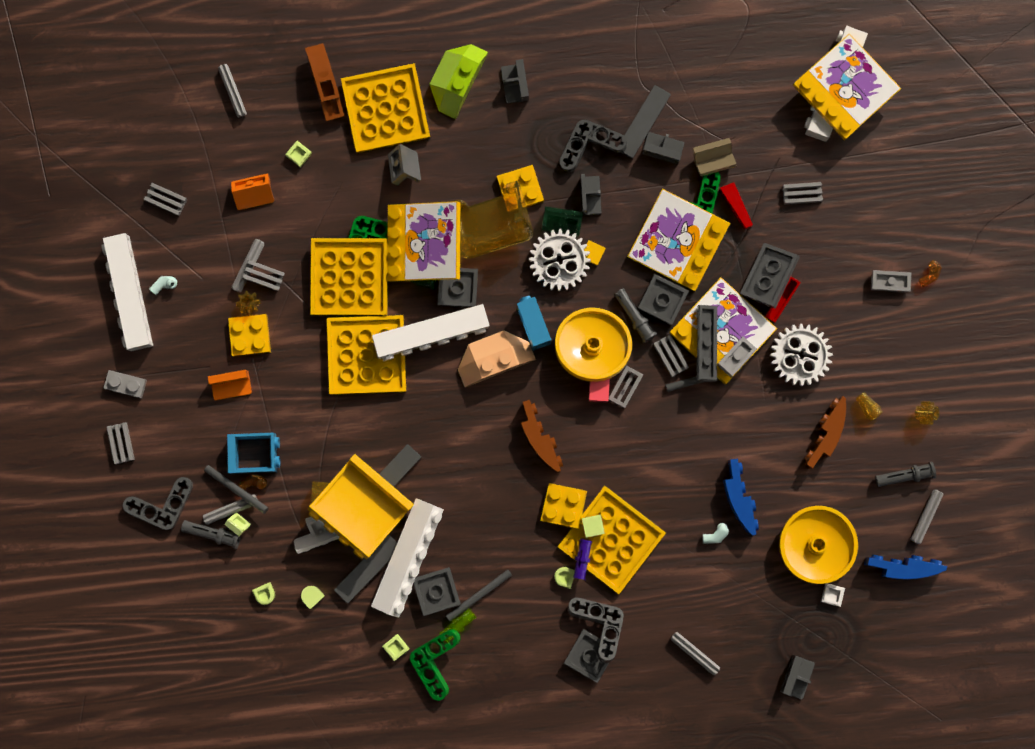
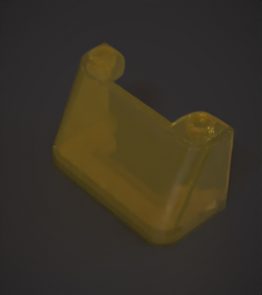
[455,181,533,258]

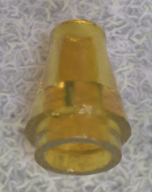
[856,392,883,421]

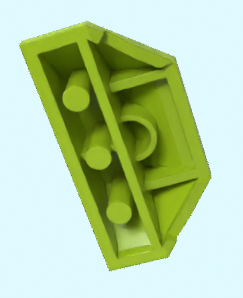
[430,44,488,119]

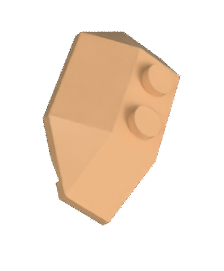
[458,330,536,387]

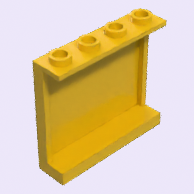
[308,454,414,560]

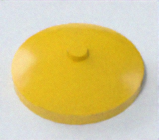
[555,308,632,382]
[779,506,858,584]

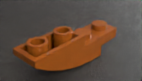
[305,43,344,121]
[804,396,846,469]
[521,400,563,473]

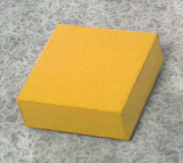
[584,240,606,266]

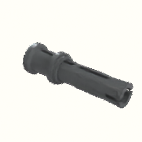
[614,288,657,344]
[875,461,936,488]
[181,520,241,549]

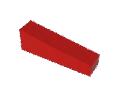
[719,182,753,230]
[765,276,801,323]

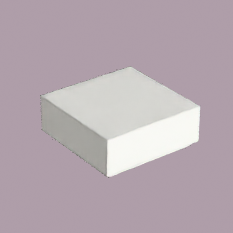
[821,583,845,607]

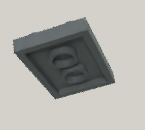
[740,243,800,309]

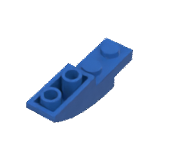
[723,459,759,535]
[864,554,947,579]

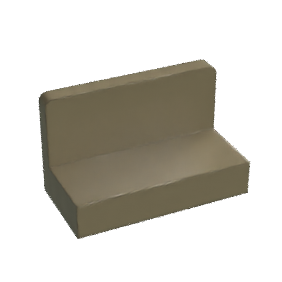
[693,138,736,176]

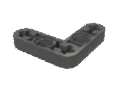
[560,120,628,172]
[123,477,193,530]
[568,598,624,663]

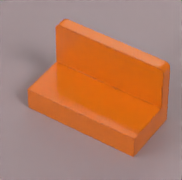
[231,173,274,210]
[208,370,252,400]

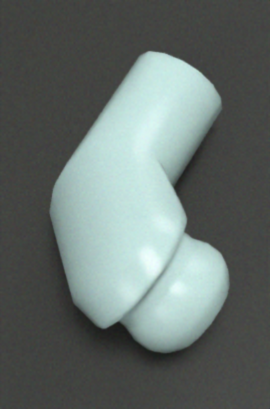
[149,276,177,295]
[703,523,729,544]

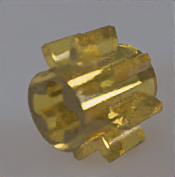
[236,290,261,316]
[915,401,939,425]

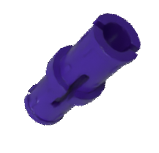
[573,539,592,580]

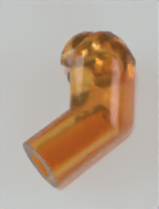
[919,260,942,287]
[238,474,267,490]

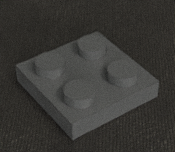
[438,268,478,307]
[638,274,689,326]
[414,567,461,616]
[564,629,612,683]

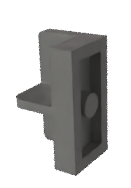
[501,59,529,104]
[642,132,684,164]
[388,144,421,186]
[580,174,601,216]
[780,655,815,699]

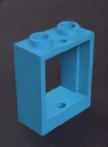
[517,295,551,351]
[227,433,280,474]

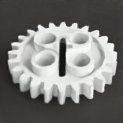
[529,229,591,291]
[769,324,833,386]

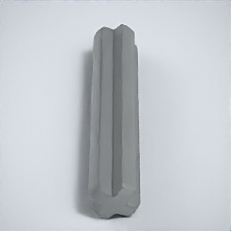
[218,64,247,118]
[232,239,264,292]
[911,490,943,544]
[203,495,258,524]
[671,632,720,675]

